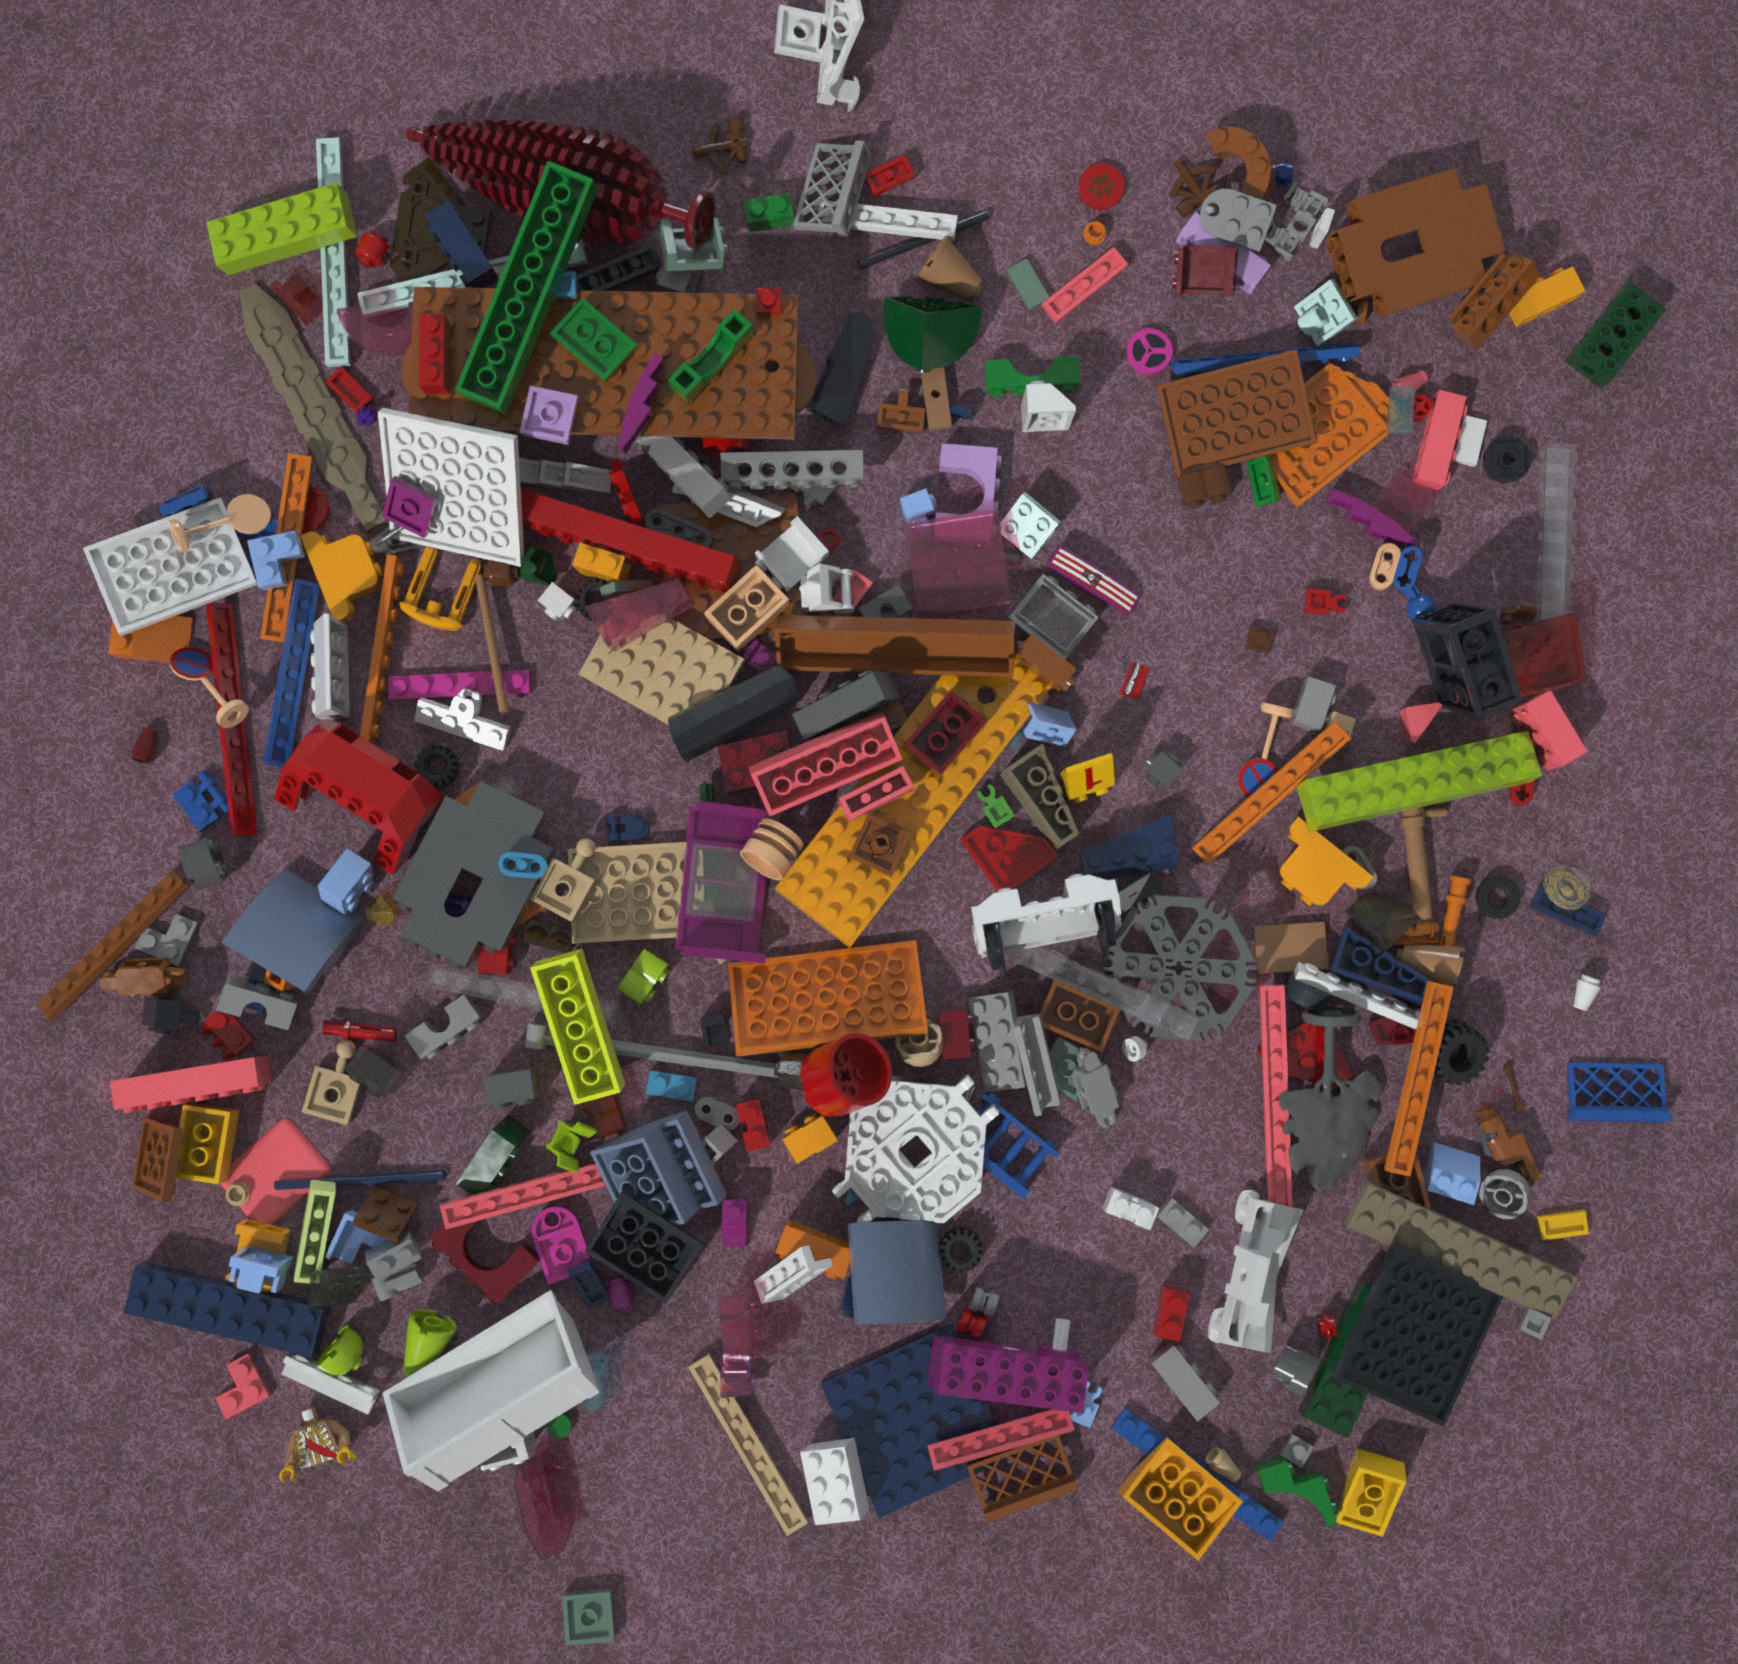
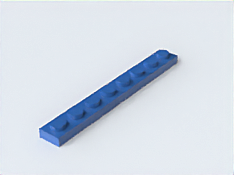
[1170,343,1360,377]
[263,579,320,767]
[1111,1407,1284,1542]

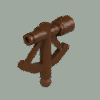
[692,116,747,174]
[1170,159,1219,218]

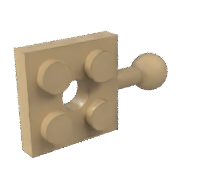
[530,838,596,922]
[302,1040,363,1125]

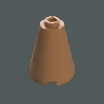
[917,236,983,299]
[1395,945,1465,994]

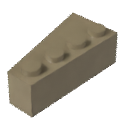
[1000,743,1079,851]

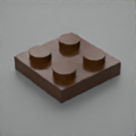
[352,1185,419,1243]

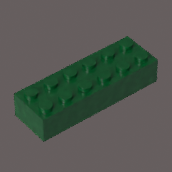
[1298,1280,1372,1438]

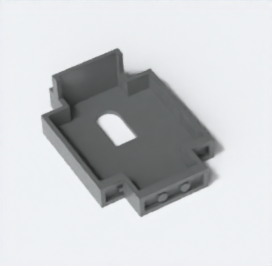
[392,781,556,970]

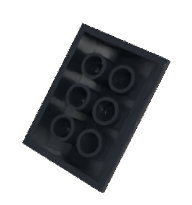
[584,1191,704,1304]

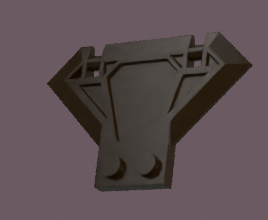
[390,157,492,282]

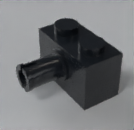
[142,996,200,1034]

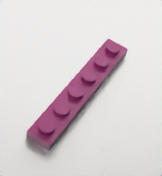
[388,670,531,701]

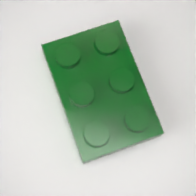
[550,298,638,383]

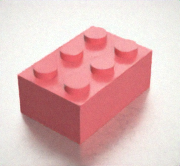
[1511,690,1588,771]

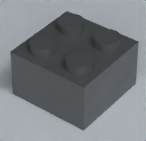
[482,1067,542,1109]

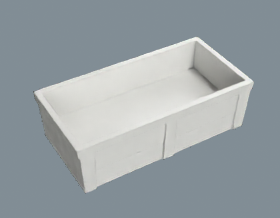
[383,1290,600,1491]

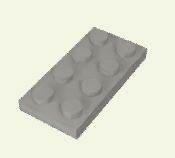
[968,991,1027,1092]

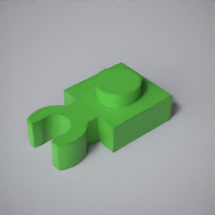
[977,784,1015,829]

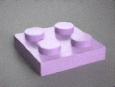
[519,386,579,445]

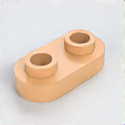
[1369,543,1401,590]

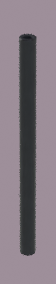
[857,211,989,270]

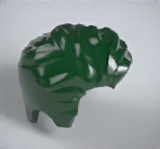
[520,544,558,585]

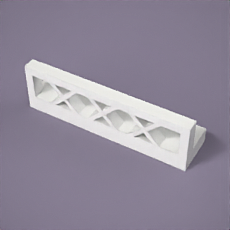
[754,1245,833,1304]
[282,1353,380,1414]

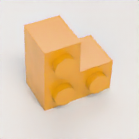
[782,1111,838,1164]

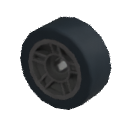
[1285,971,1332,1011]

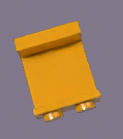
[572,543,632,583]
[225,1219,291,1293]

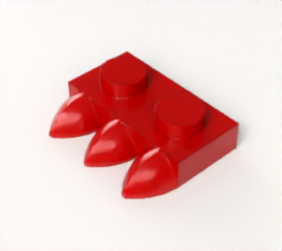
[202,1010,255,1059]

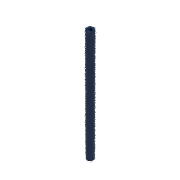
[274,1170,445,1190]

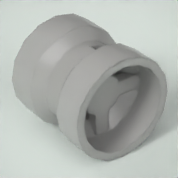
[969,1287,999,1318]

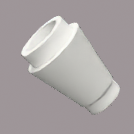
[1573,974,1601,1011]

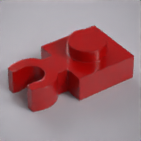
[1304,588,1347,615]

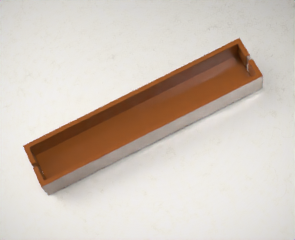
[774,615,1015,677]

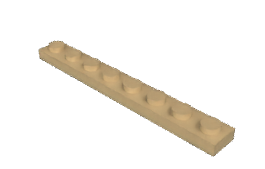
[688,1353,808,1536]

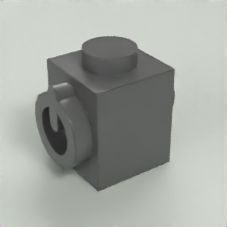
[1143,750,1183,790]

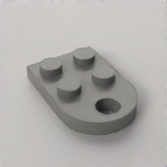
[1200,189,1277,252]

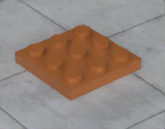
[132,1117,184,1202]

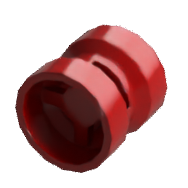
[955,1308,987,1340]

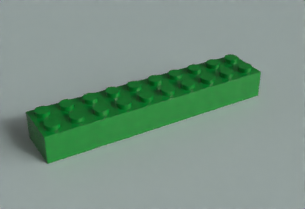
[455,161,598,415]

